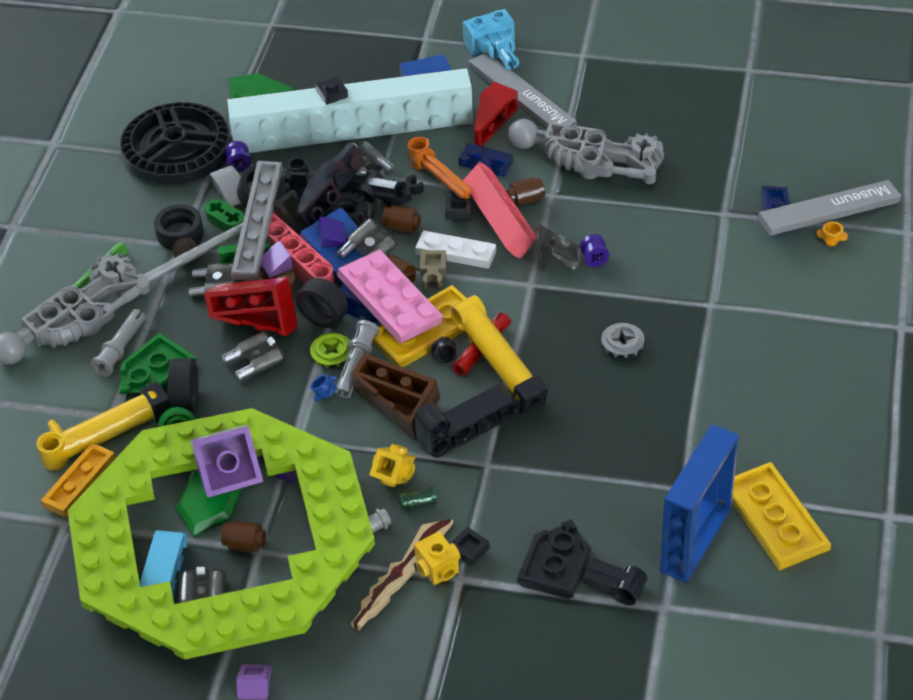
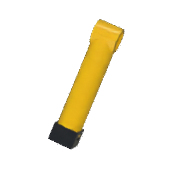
[450,295,548,414]
[36,381,171,470]

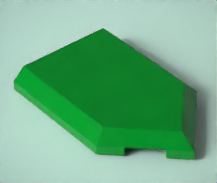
[228,73,297,99]
[119,333,197,394]
[176,469,243,537]

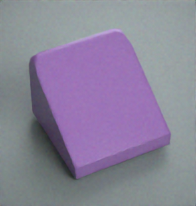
[261,241,292,278]
[236,664,272,699]

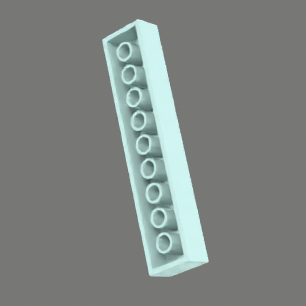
[227,68,473,153]

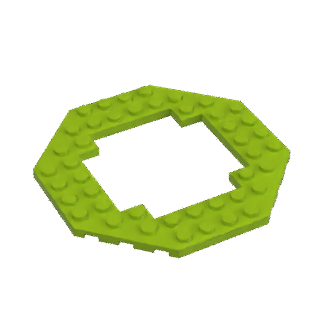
[68,408,375,660]

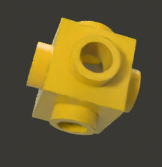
[369,444,416,487]
[414,531,460,585]

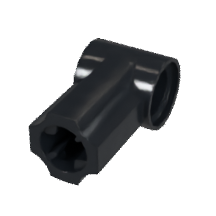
[583,558,648,606]

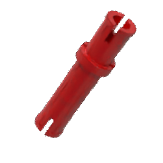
[452,312,511,377]

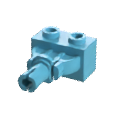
[463,9,519,70]

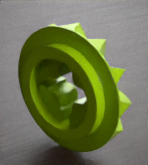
[310,333,350,369]

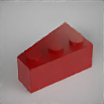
[204,277,298,336]

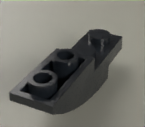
[297,143,366,227]

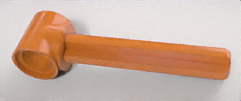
[407,137,472,200]

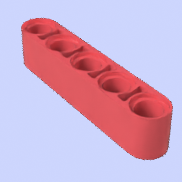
[463,162,538,259]
[266,212,335,284]

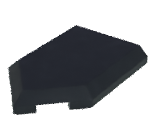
[517,519,591,599]

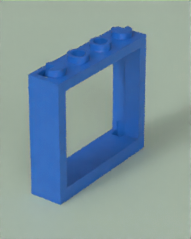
[660,424,739,583]

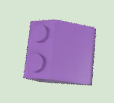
[189,425,263,498]

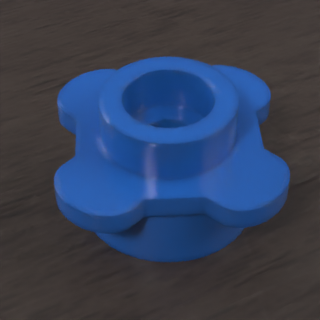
[310,374,337,401]

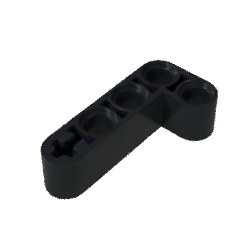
[414,384,521,458]

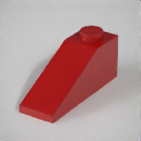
[474,82,518,150]

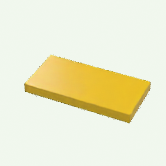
[372,285,467,367]
[732,462,831,571]

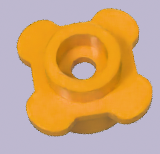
[817,221,848,247]

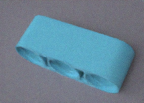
[140,530,187,594]

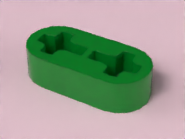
[205,199,244,231]

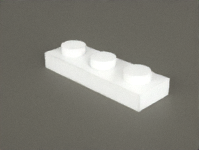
[415,230,496,269]

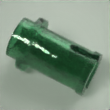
[399,487,436,512]

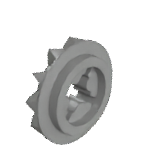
[601,323,644,358]

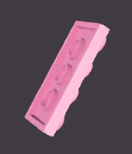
[337,250,443,344]

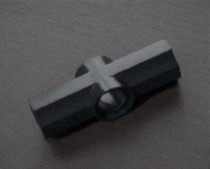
[340,170,407,203]

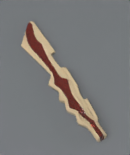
[351,519,454,631]

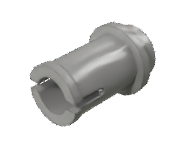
[368,509,391,533]

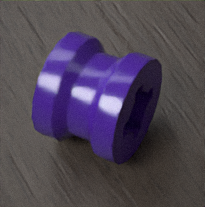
[225,141,251,172]
[580,234,610,267]

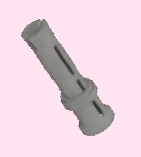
[90,309,146,377]
[335,320,379,398]

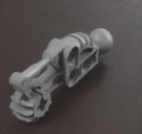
[508,119,664,184]
[0,251,150,365]

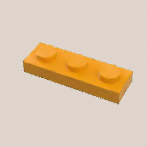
[40,443,116,518]

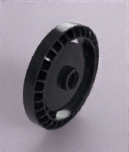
[120,102,231,184]

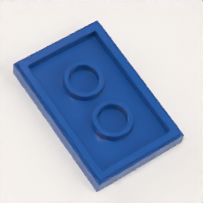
[300,208,376,291]

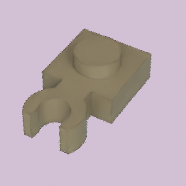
[420,250,447,289]

